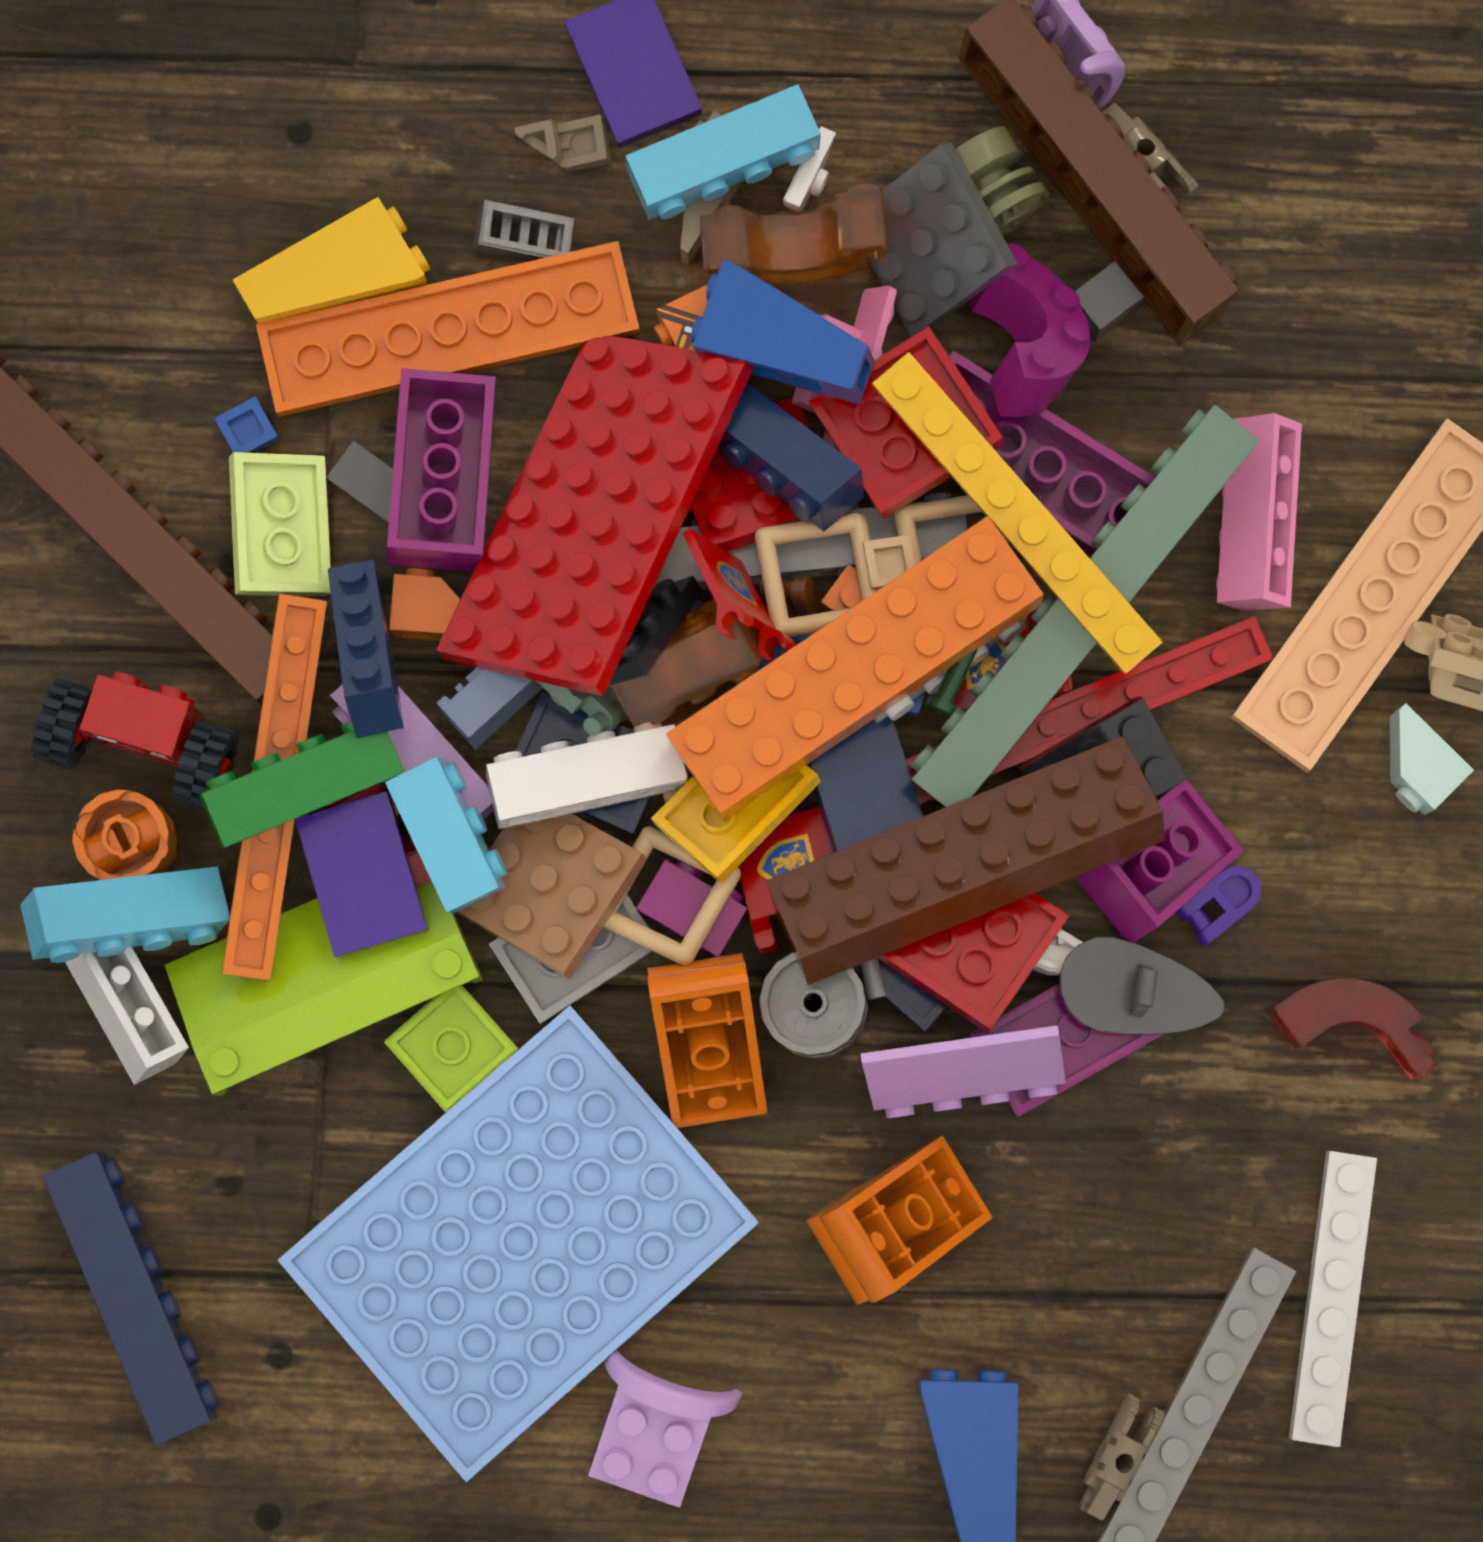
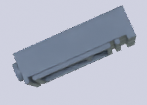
[437,667,544,751]

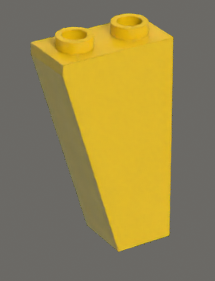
[232,197,430,324]

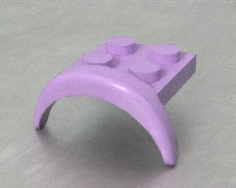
[1031,0,1126,110]
[588,1349,743,1508]

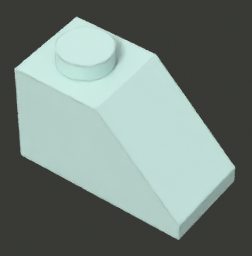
[1389,703,1474,815]

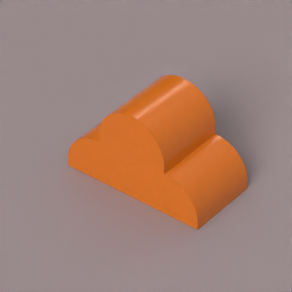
[647,953,768,1128]
[806,1135,993,1305]

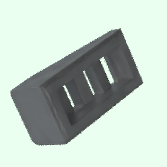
[472,200,574,261]

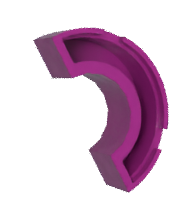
[969,243,1090,417]

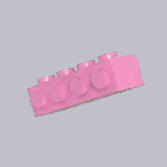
[1216,413,1302,611]

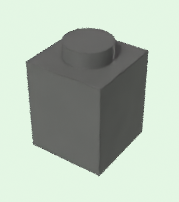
[1075,261,1144,342]

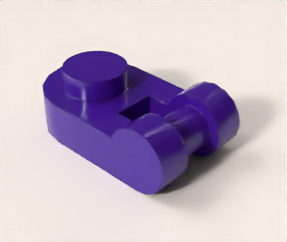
[1175,866,1261,948]

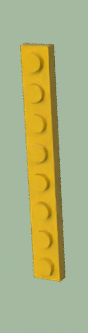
[872,352,1163,675]

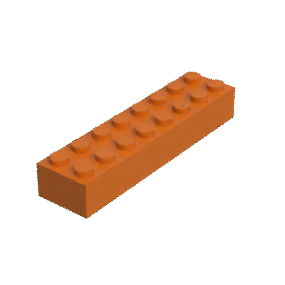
[666,516,1044,821]

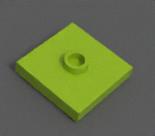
[384,985,519,1113]

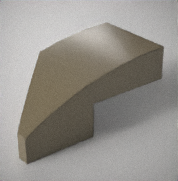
[514,114,612,171]

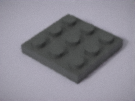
[847,142,1018,337]

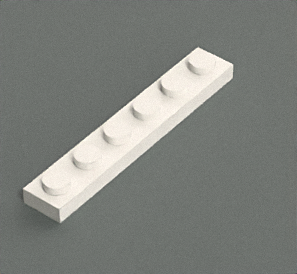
[1289,1151,1377,1447]

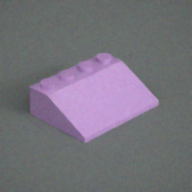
[861,1025,1066,1118]

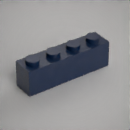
[717,382,864,532]
[328,559,404,738]

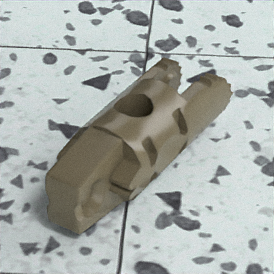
[1102,103,1198,194]
[1078,1393,1165,1521]

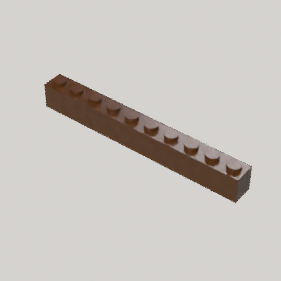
[0,355,272,706]

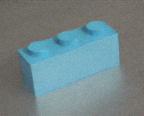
[385,757,508,913]

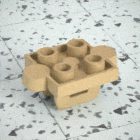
[1404,614,1483,711]

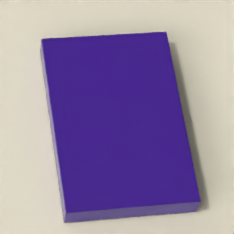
[564,0,702,148]
[295,791,429,957]

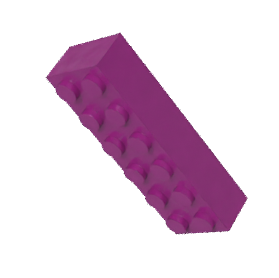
[949,350,1155,558]

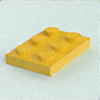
[651,765,821,883]

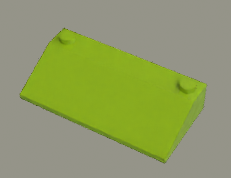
[165,881,483,1096]

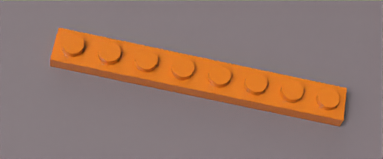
[221,594,327,980]

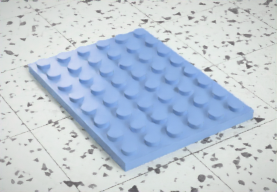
[278,1005,759,1482]

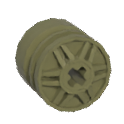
[956,126,1050,236]

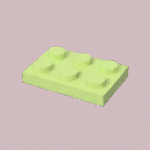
[229,452,331,597]

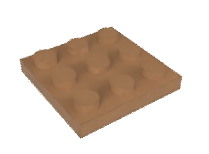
[456,814,647,979]

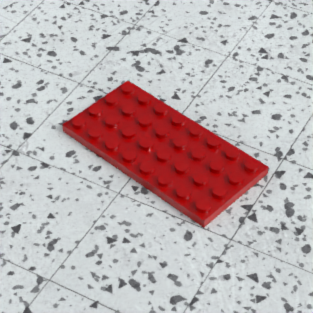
[436,335,753,696]

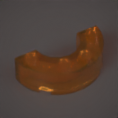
[700,184,888,284]

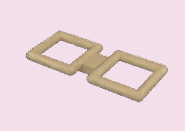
[755,495,1007,637]
[604,764,741,966]

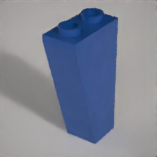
[691,259,875,404]
[918,1369,1018,1542]

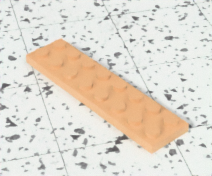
[1231,418,1483,773]

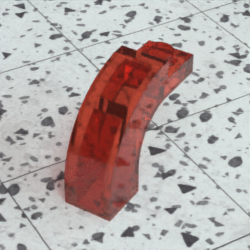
[1266,978,1437,1081]

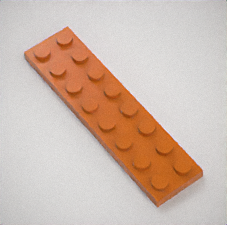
[256,241,640,417]

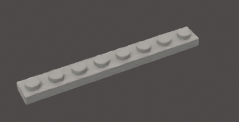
[1096,1247,1297,1542]

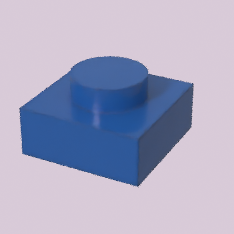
[214,396,280,453]

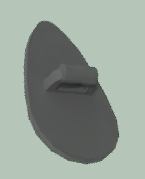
[1059,937,1224,1035]

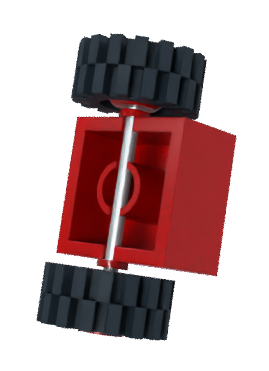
[31,671,239,811]

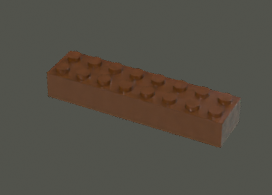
[958,0,1239,346]
[766,736,1165,985]

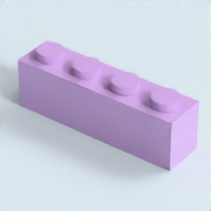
[330,684,494,819]

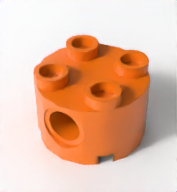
[72,789,178,880]

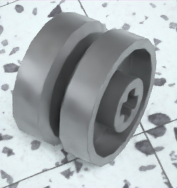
[759,953,869,1059]

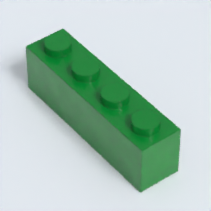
[199,722,405,849]

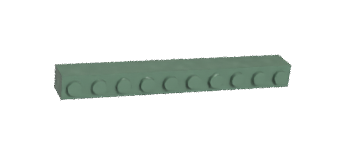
[911,404,1260,807]

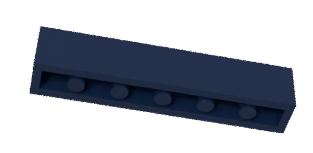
[43,1152,220,1446]

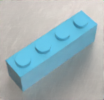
[625,84,821,220]
[20,867,230,963]

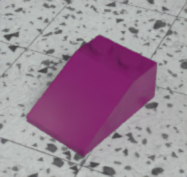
[1075,780,1244,943]

